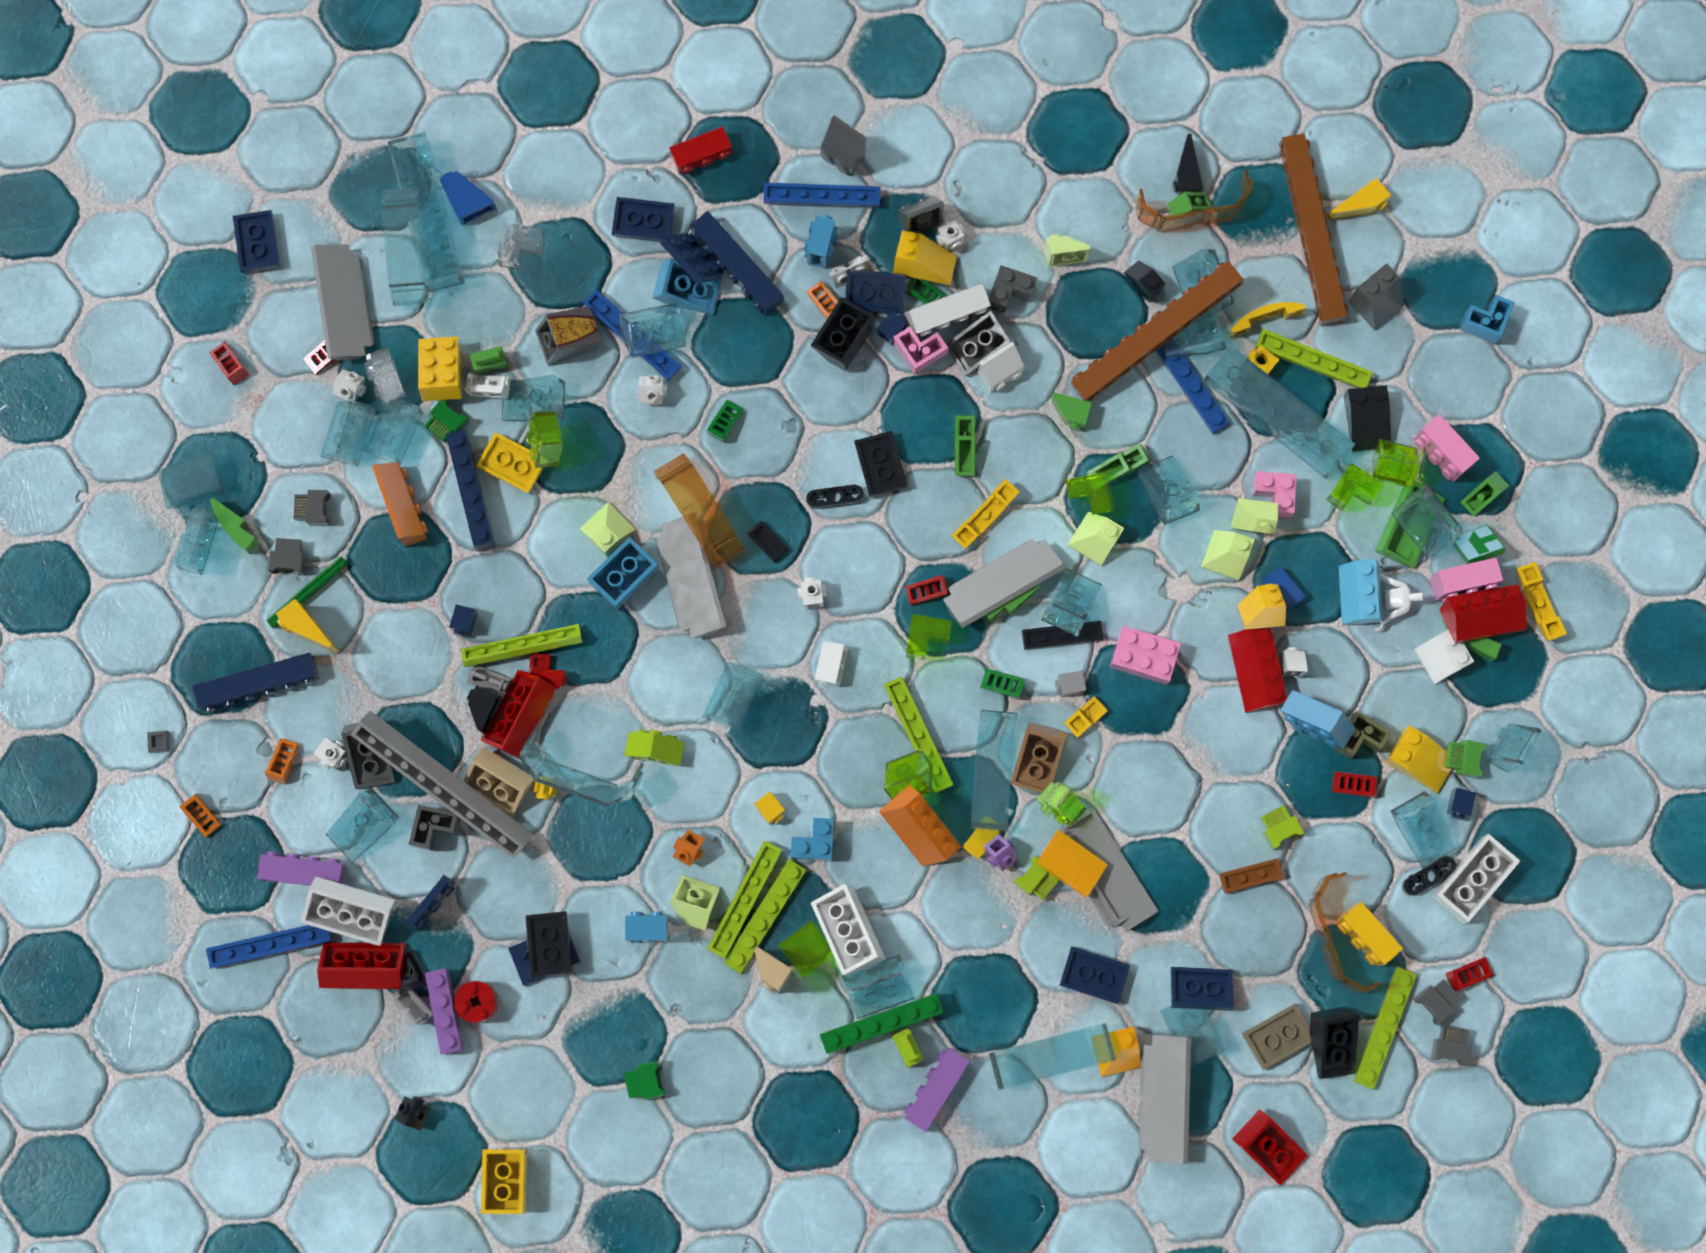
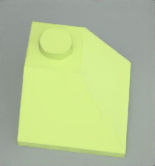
[1045,234,1090,267]
[1231,498,1278,534]
[579,502,636,557]
[1068,512,1124,566]
[1201,530,1255,581]
[670,875,720,931]

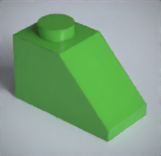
[1167,192,1213,221]
[1051,392,1092,430]
[1461,471,1509,516]

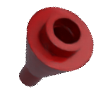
[529,666,567,689]

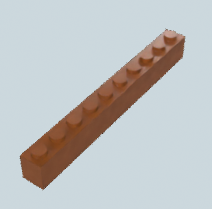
[1279,133,1349,326]
[1071,261,1244,402]

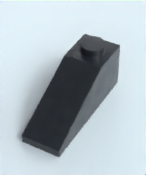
[1172,134,1203,196]

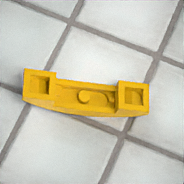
[1229,302,1306,338]
[951,478,1020,550]
[1516,562,1567,641]

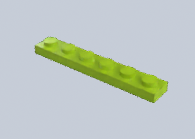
[1255,329,1373,388]
[461,624,582,667]
[883,676,953,794]
[707,840,782,959]
[723,859,806,974]
[1353,967,1417,1090]

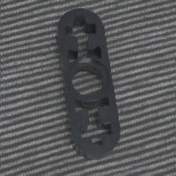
[806,484,863,509]
[1402,856,1456,896]

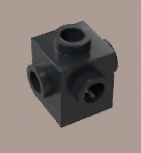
[394,1096,431,1131]

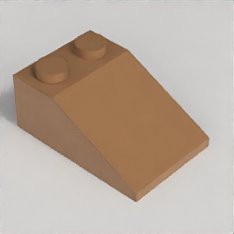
[1010,722,1068,795]

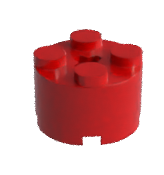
[454,981,499,1023]

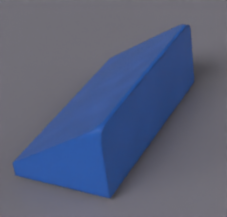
[1263,566,1305,611]

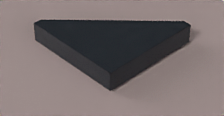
[399,950,427,995]

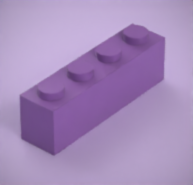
[257,851,346,886]
[425,968,464,1055]
[903,1048,970,1132]

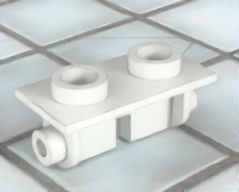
[829,256,870,288]

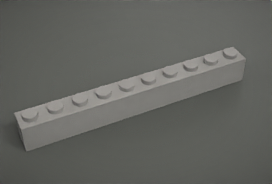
[350,711,533,859]

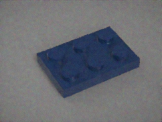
[611,197,675,242]
[233,210,280,273]
[660,232,725,284]
[845,269,906,314]
[404,875,456,931]
[508,934,581,986]
[1059,946,1130,1005]
[1170,967,1234,1011]

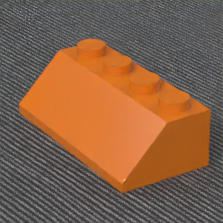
[372,462,428,547]
[879,785,961,866]

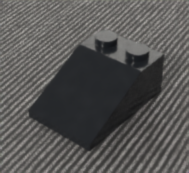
[1343,385,1391,452]
[1309,1007,1359,1079]

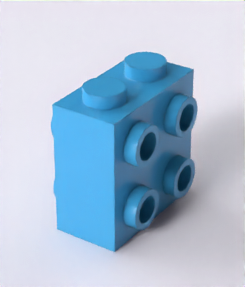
[804,215,838,269]

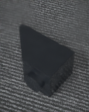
[1123,261,1166,302]
[467,685,501,734]

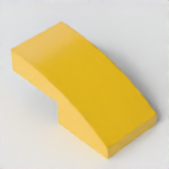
[1064,696,1108,738]
[962,816,1002,860]

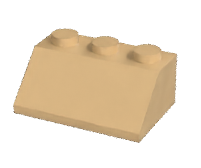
[464,747,535,818]
[755,947,793,994]

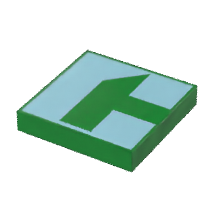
[1451,525,1505,564]

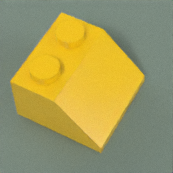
[1238,584,1286,630]

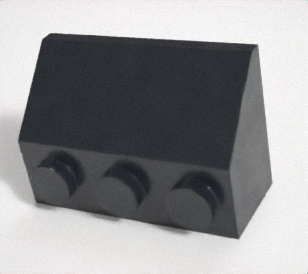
[810,297,876,372]

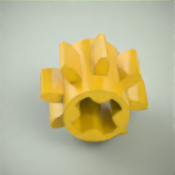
[532,778,558,801]

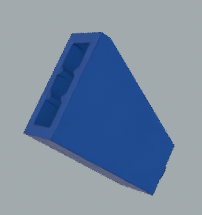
[439,171,496,225]

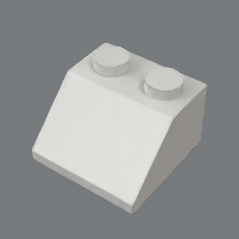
[977,342,1024,392]
[1414,630,1474,684]

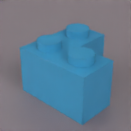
[1459,295,1515,344]
[791,818,834,862]
[625,911,668,943]

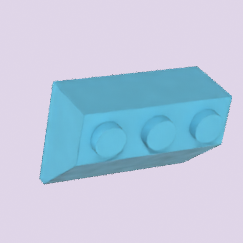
[1339,559,1383,625]

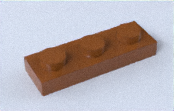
[1218,858,1284,894]

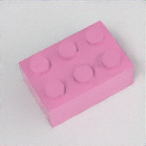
[1413,414,1480,482]
[1430,558,1503,603]
[1110,626,1181,685]

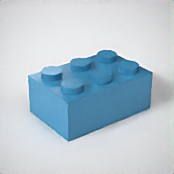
[587,537,659,610]
[1280,690,1356,749]

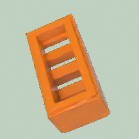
[806,281,838,320]
[265,738,300,784]
[179,793,222,838]

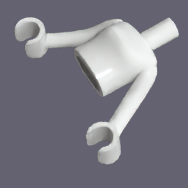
[1374,571,1424,632]

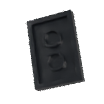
[854,431,908,498]
[525,911,572,977]

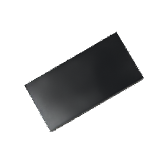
[747,520,789,563]

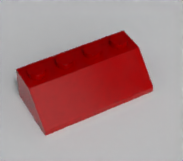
[1439,584,1527,643]
[1228,627,1287,713]
[481,670,557,759]
[317,942,406,989]

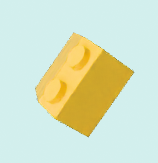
[893,230,957,285]
[276,599,340,654]
[1384,725,1451,794]

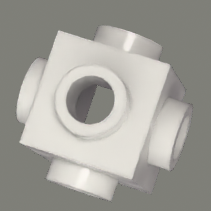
[936,220,965,251]
[332,369,366,402]
[638,375,667,405]
[797,577,826,609]
[314,737,348,770]

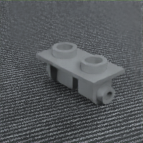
[467,665,512,698]
[393,990,433,1026]

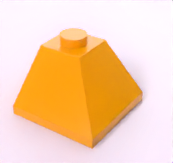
[1091,1026,1141,1077]

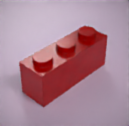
[669,126,732,174]

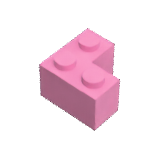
[893,327,948,375]
[1252,471,1297,518]

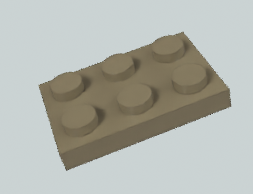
[1241,1003,1311,1070]

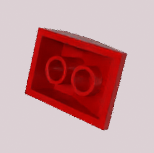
[1232,1109,1308,1186]

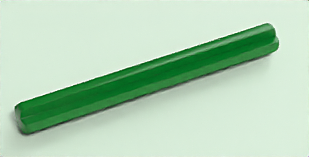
[266,556,348,628]

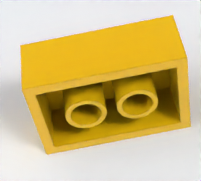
[418,336,462,402]
[1335,902,1403,967]
[481,1149,527,1214]

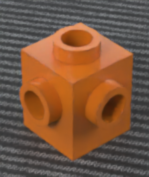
[673,829,705,867]

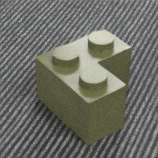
[1332,711,1392,759]

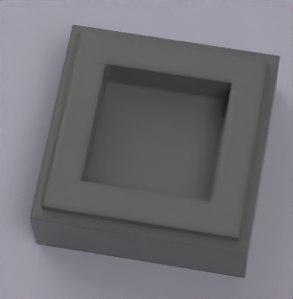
[147,731,170,753]

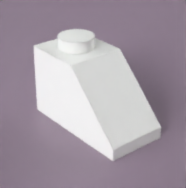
[1280,647,1307,678]

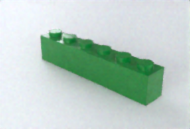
[820,993,943,1054]

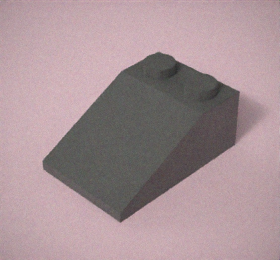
[820,115,866,176]
[897,197,944,233]
[946,310,1019,377]
[341,718,395,789]

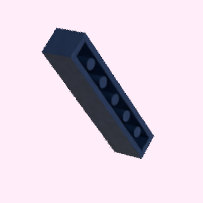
[690,211,784,316]
[445,429,496,552]
[192,652,320,713]

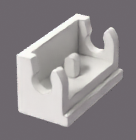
[464,373,511,399]
[815,641,848,687]

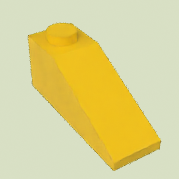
[1328,178,1391,220]

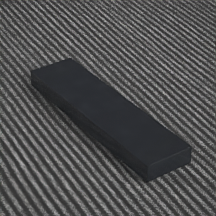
[1021,620,1104,650]

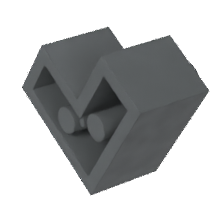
[987,265,1038,314]
[408,805,460,851]

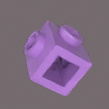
[984,834,1018,872]

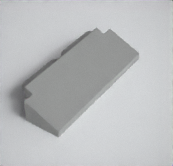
[311,244,374,362]
[656,513,726,638]
[943,539,1065,628]
[1061,808,1158,932]
[1139,1035,1191,1164]

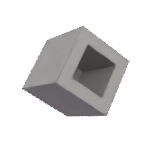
[1055,670,1086,697]

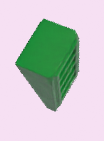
[905,277,947,305]
[707,400,744,443]
[980,668,1025,700]

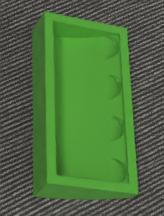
[1375,480,1445,569]

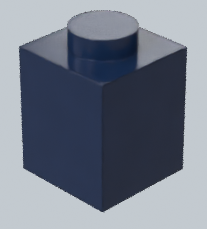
[877,311,907,346]
[449,604,478,637]
[1447,788,1476,820]

